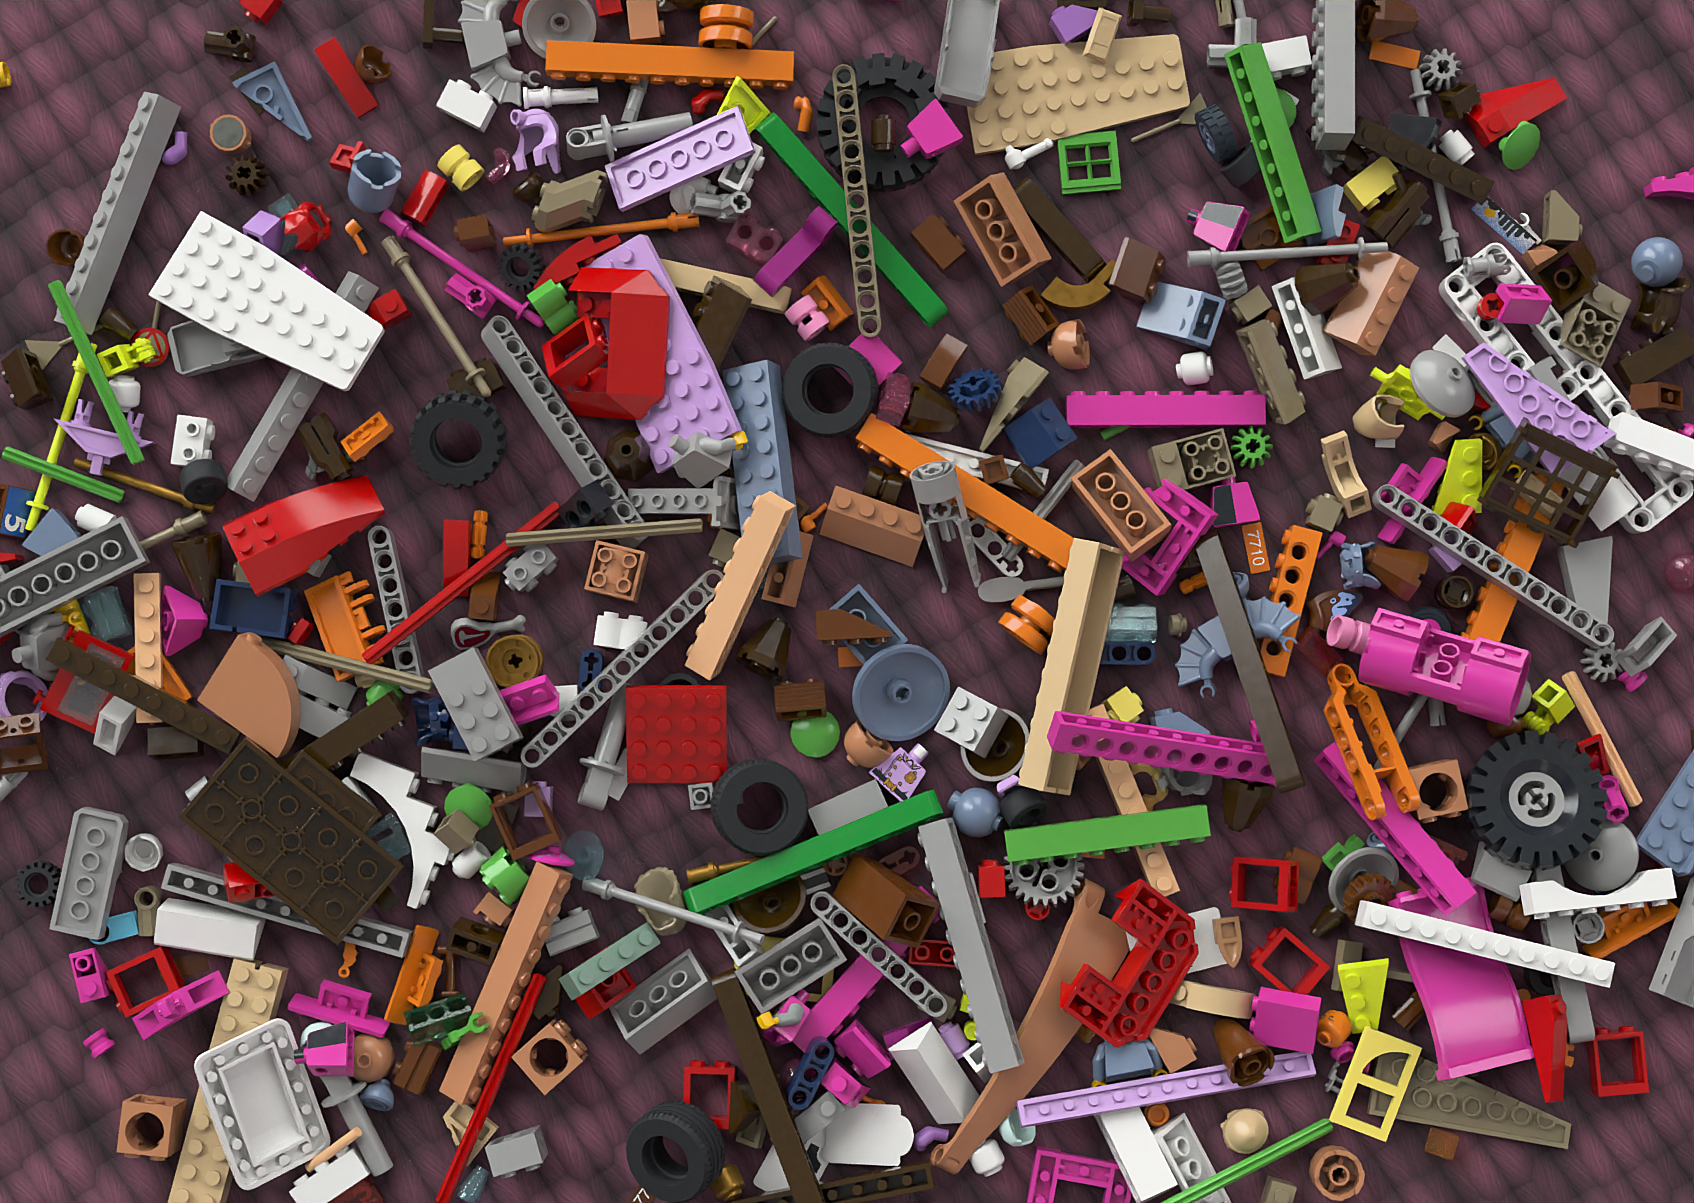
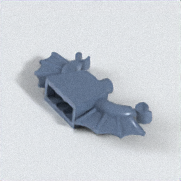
[1175,597,1301,698]

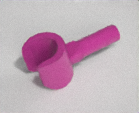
[1316,531,1346,560]

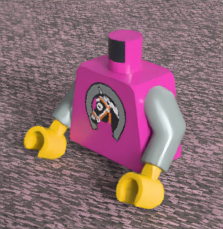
[756,989,810,1047]

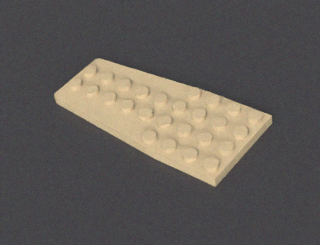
[966,34,1190,156]

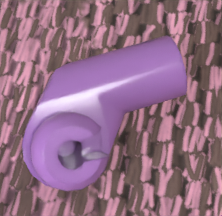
[161,132,187,165]

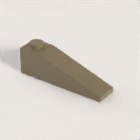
[979,357,1049,453]

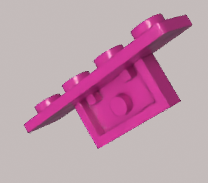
[1377,457,1448,544]
[288,979,390,1038]

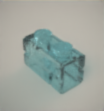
[82,586,133,643]
[1105,603,1157,643]

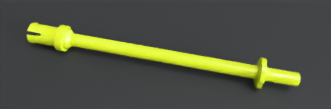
[25,343,98,531]

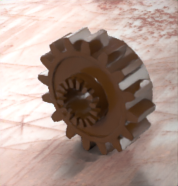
[1342,872,1397,923]

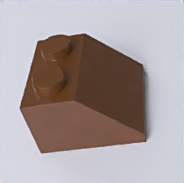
[1109,237,1166,304]

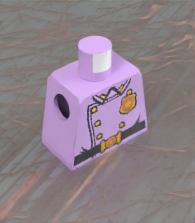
[869,743,929,802]

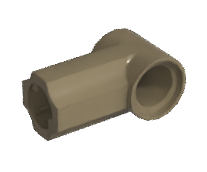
[134,885,163,936]

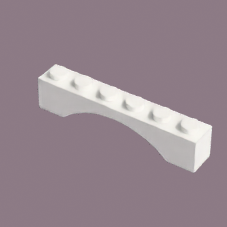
[1519,868,1677,919]

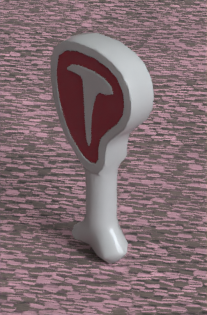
[451,615,526,650]

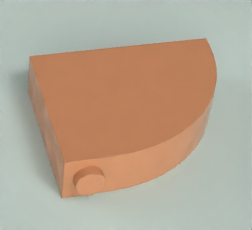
[197,632,301,758]

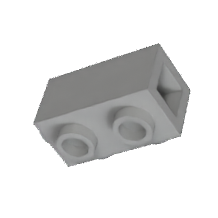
[503,544,559,592]

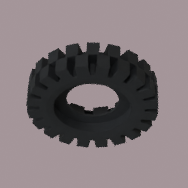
[817,53,951,192]

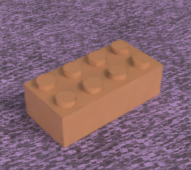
[954,173,1052,287]
[1071,449,1171,562]

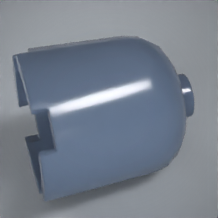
[347,149,401,213]

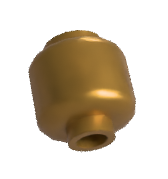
[710,1162,745,1202]

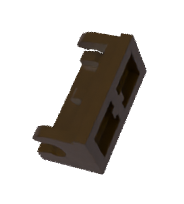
[148,726,204,760]

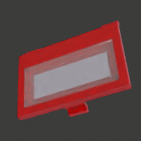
[32,625,134,734]

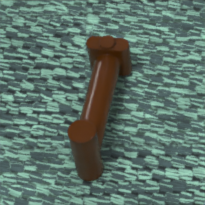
[438,945,460,997]

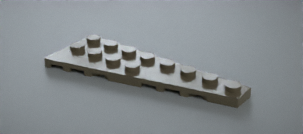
[1367,1052,1571,1149]

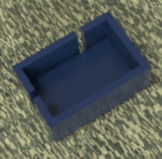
[209,579,297,639]

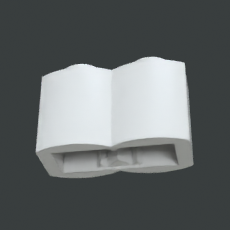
[593,611,648,653]

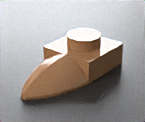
[1212,916,1242,968]

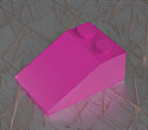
[834,1018,891,1079]

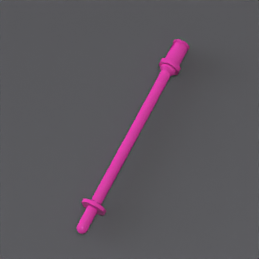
[379,209,545,328]

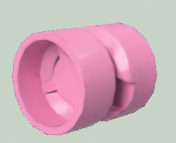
[784,295,830,342]
[1326,615,1371,655]

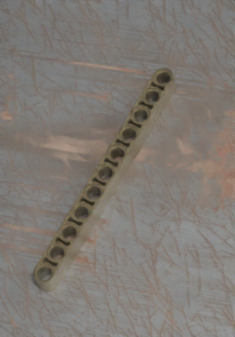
[832,64,882,338]

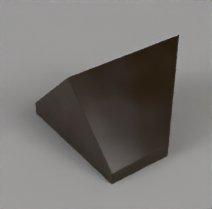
[728,1080,761,1133]

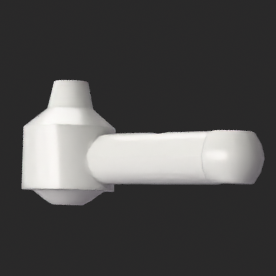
[1005,138,1053,170]

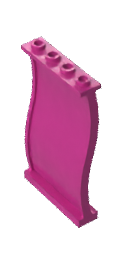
[1388,877,1535,1081]

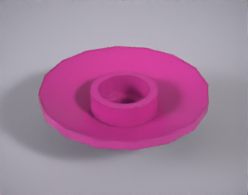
[526,844,575,867]

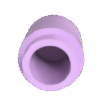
[938,1021,970,1060]

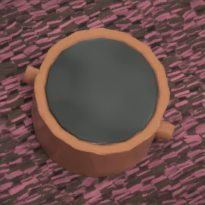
[210,114,252,156]

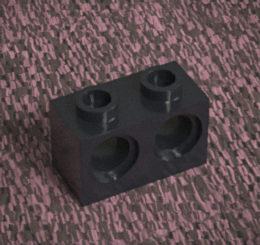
[558,480,614,528]

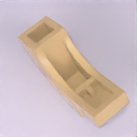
[1321,430,1372,518]
[1169,980,1256,1019]

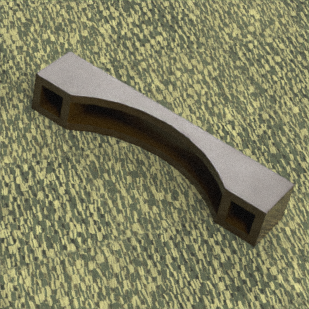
[1351,115,1495,204]

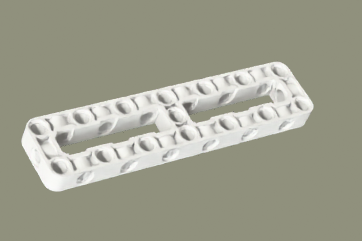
[1439,243,1694,534]

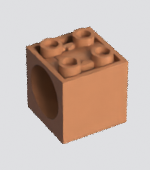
[584,540,649,603]
[1408,759,1468,823]
[512,1017,588,1095]
[117,1094,187,1161]

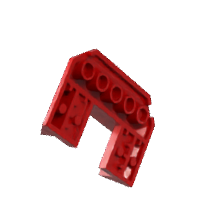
[563,267,670,420]
[1060,879,1199,1048]

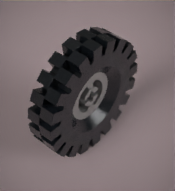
[1464,730,1608,871]

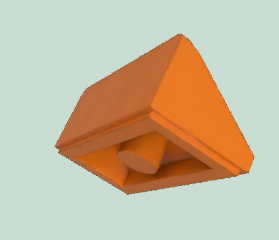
[801,275,854,331]

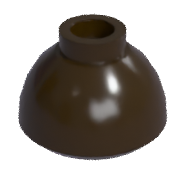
[512,171,543,205]

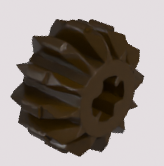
[225,154,269,197]

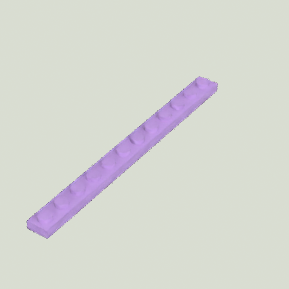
[1016,1051,1316,1128]

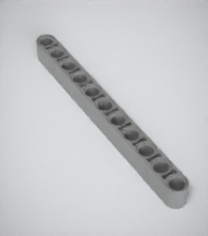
[481,315,648,549]
[1372,484,1614,648]
[521,570,724,768]
[1518,785,1595,1045]

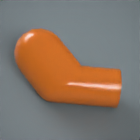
[793,96,813,132]

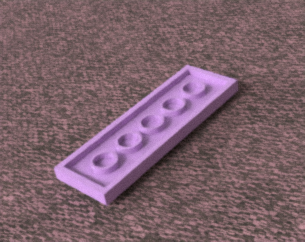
[605,106,756,212]

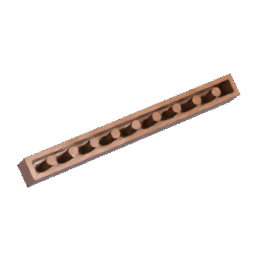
[439,861,573,1105]

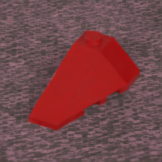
[1463,77,1567,149]
[1522,995,1567,1103]

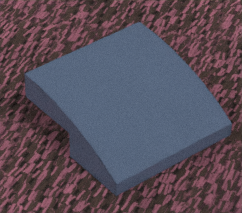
[1306,184,1346,247]

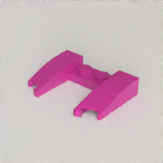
[1119,478,1218,596]
[1027,1145,1132,1203]

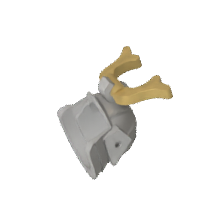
[1128,750,1213,811]

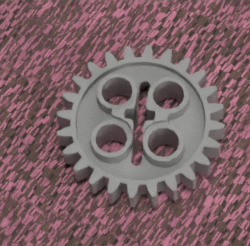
[1004,854,1084,909]

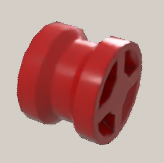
[1476,293,1504,321]
[1024,900,1050,920]

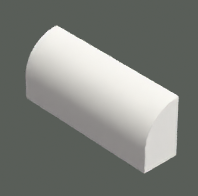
[1272,277,1342,380]
[1558,449,1638,531]
[1094,1107,1178,1203]

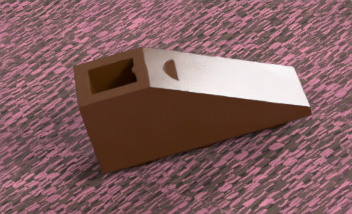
[815,609,893,646]

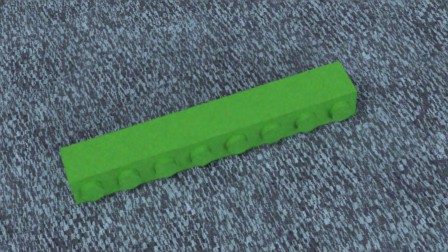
[1224,42,1322,243]
[1004,804,1211,865]

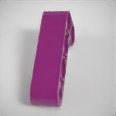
[753,206,838,297]

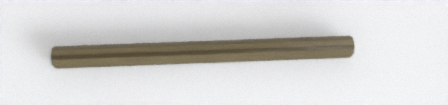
[506,518,703,547]
[259,635,435,693]

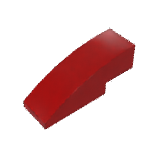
[314,37,379,119]
[443,520,472,597]

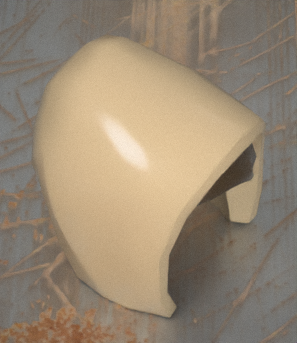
[1352,394,1404,440]

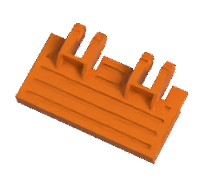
[304,571,386,682]

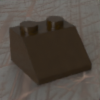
[1531,240,1599,313]
[1,347,54,411]

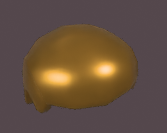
[1468,433,1502,470]

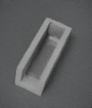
[1614,617,1677,677]

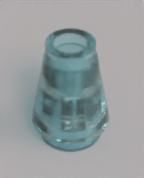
[456,1165,490,1203]

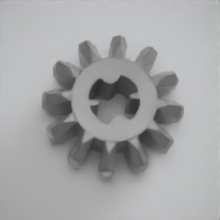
[1419,49,1462,91]
[1213,261,1248,300]
[1580,640,1623,682]

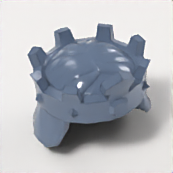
[1340,541,1381,590]

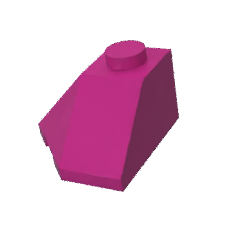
[161,586,208,656]

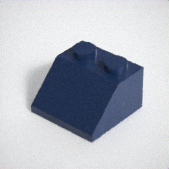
[1002,397,1077,469]

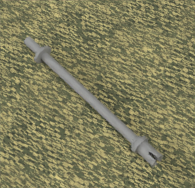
[1409,69,1462,263]
[1187,237,1388,268]
[582,875,765,945]

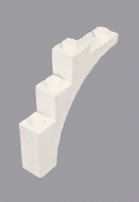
[350,752,456,909]

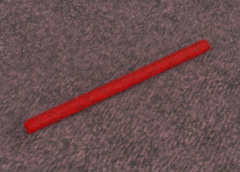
[362,501,561,664]
[436,973,547,1203]

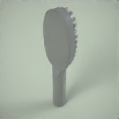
[978,576,1064,602]

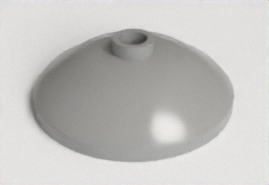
[522,0,596,59]
[1410,350,1475,417]
[1564,818,1639,891]
[1328,847,1399,914]

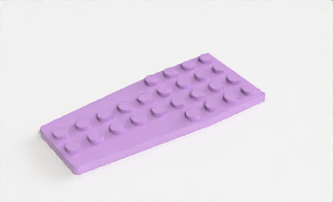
[585,234,742,473]

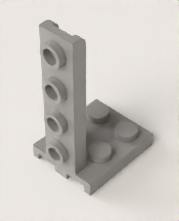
[628,476,741,531]

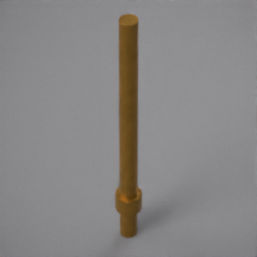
[74,457,216,514]

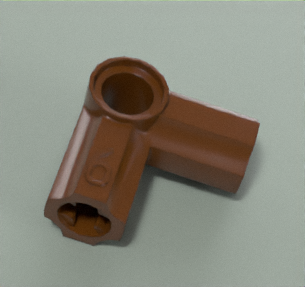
[1390,986,1425,1032]

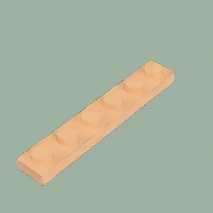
[134,573,164,723]

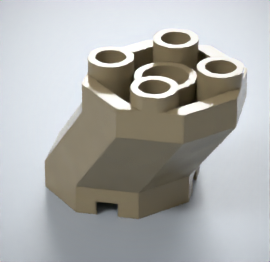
[531,170,608,234]

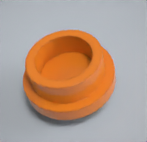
[1144,1103,1169,1127]

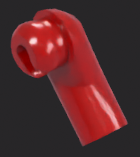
[691,89,724,114]

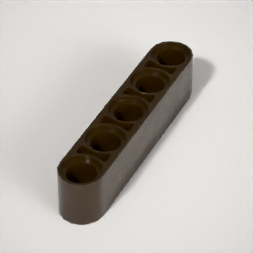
[1013,177,1106,282]

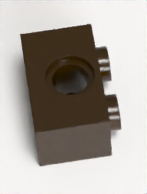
[445,916,506,967]

